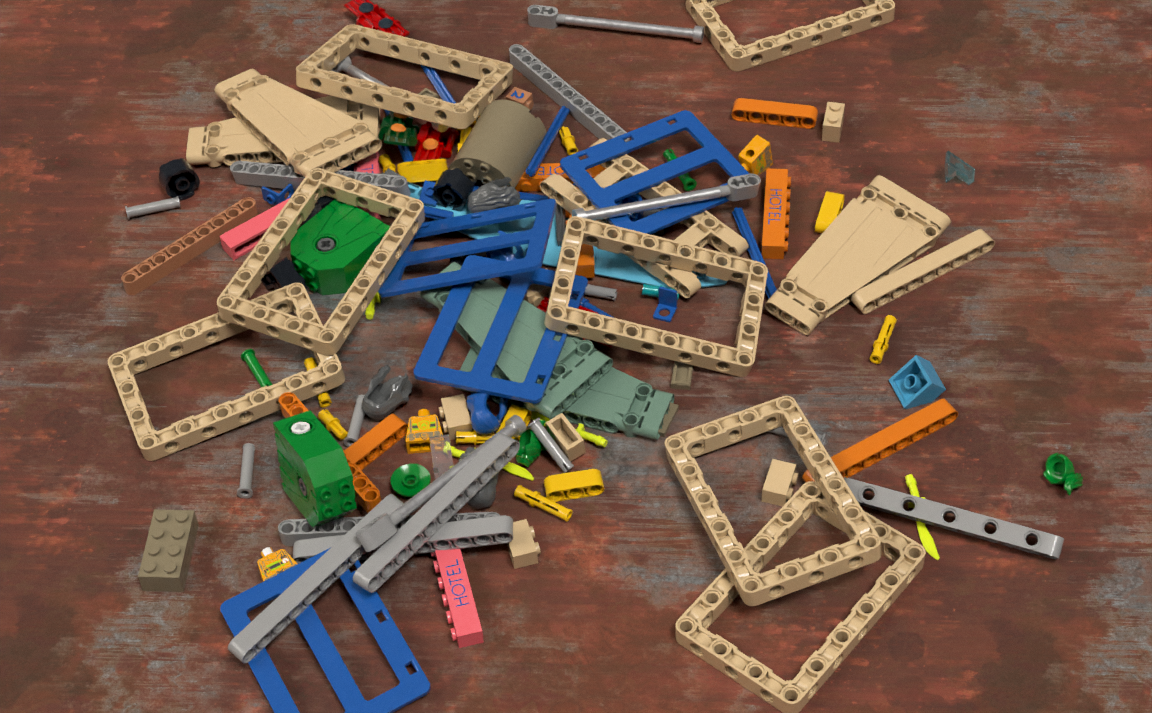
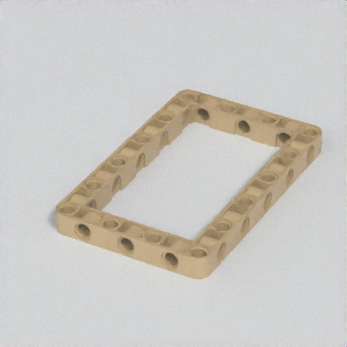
[686,0,895,71]
[296,24,513,129]
[217,168,425,355]
[544,216,768,377]
[108,283,345,461]
[665,396,882,606]
[675,481,926,713]

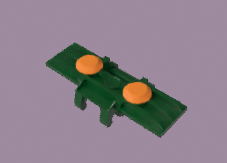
[379,111,420,146]

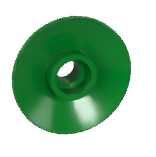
[390,464,431,497]

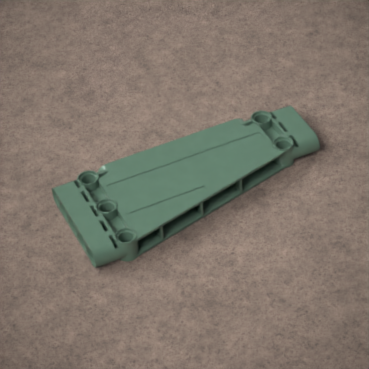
[420,262,613,420]
[455,347,674,440]

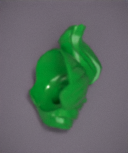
[516,420,546,467]
[1043,453,1084,496]

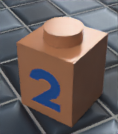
[506,87,534,111]

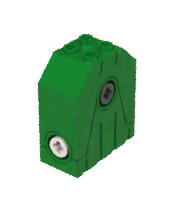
[290,199,391,296]
[273,410,357,528]

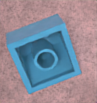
[889,355,946,409]

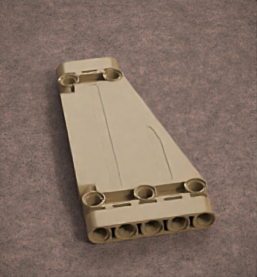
[215,69,382,177]
[186,95,381,167]
[765,175,951,335]

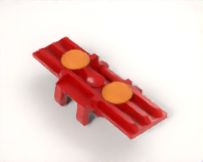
[413,121,459,161]

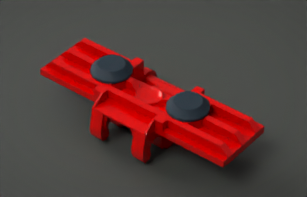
[344,0,410,37]

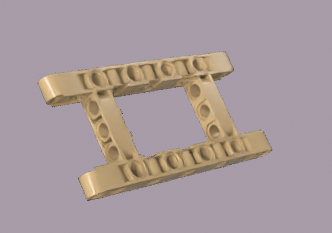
[540,138,749,298]

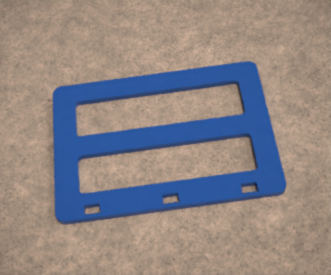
[560,110,749,234]
[378,199,557,297]
[414,255,588,404]
[220,548,431,713]

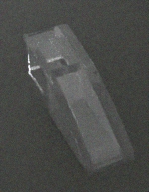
[429,434,453,480]

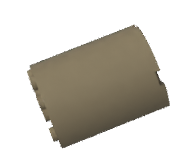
[449,100,547,188]

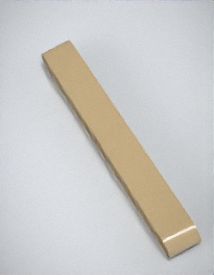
[851,229,995,314]

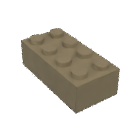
[138,509,199,592]

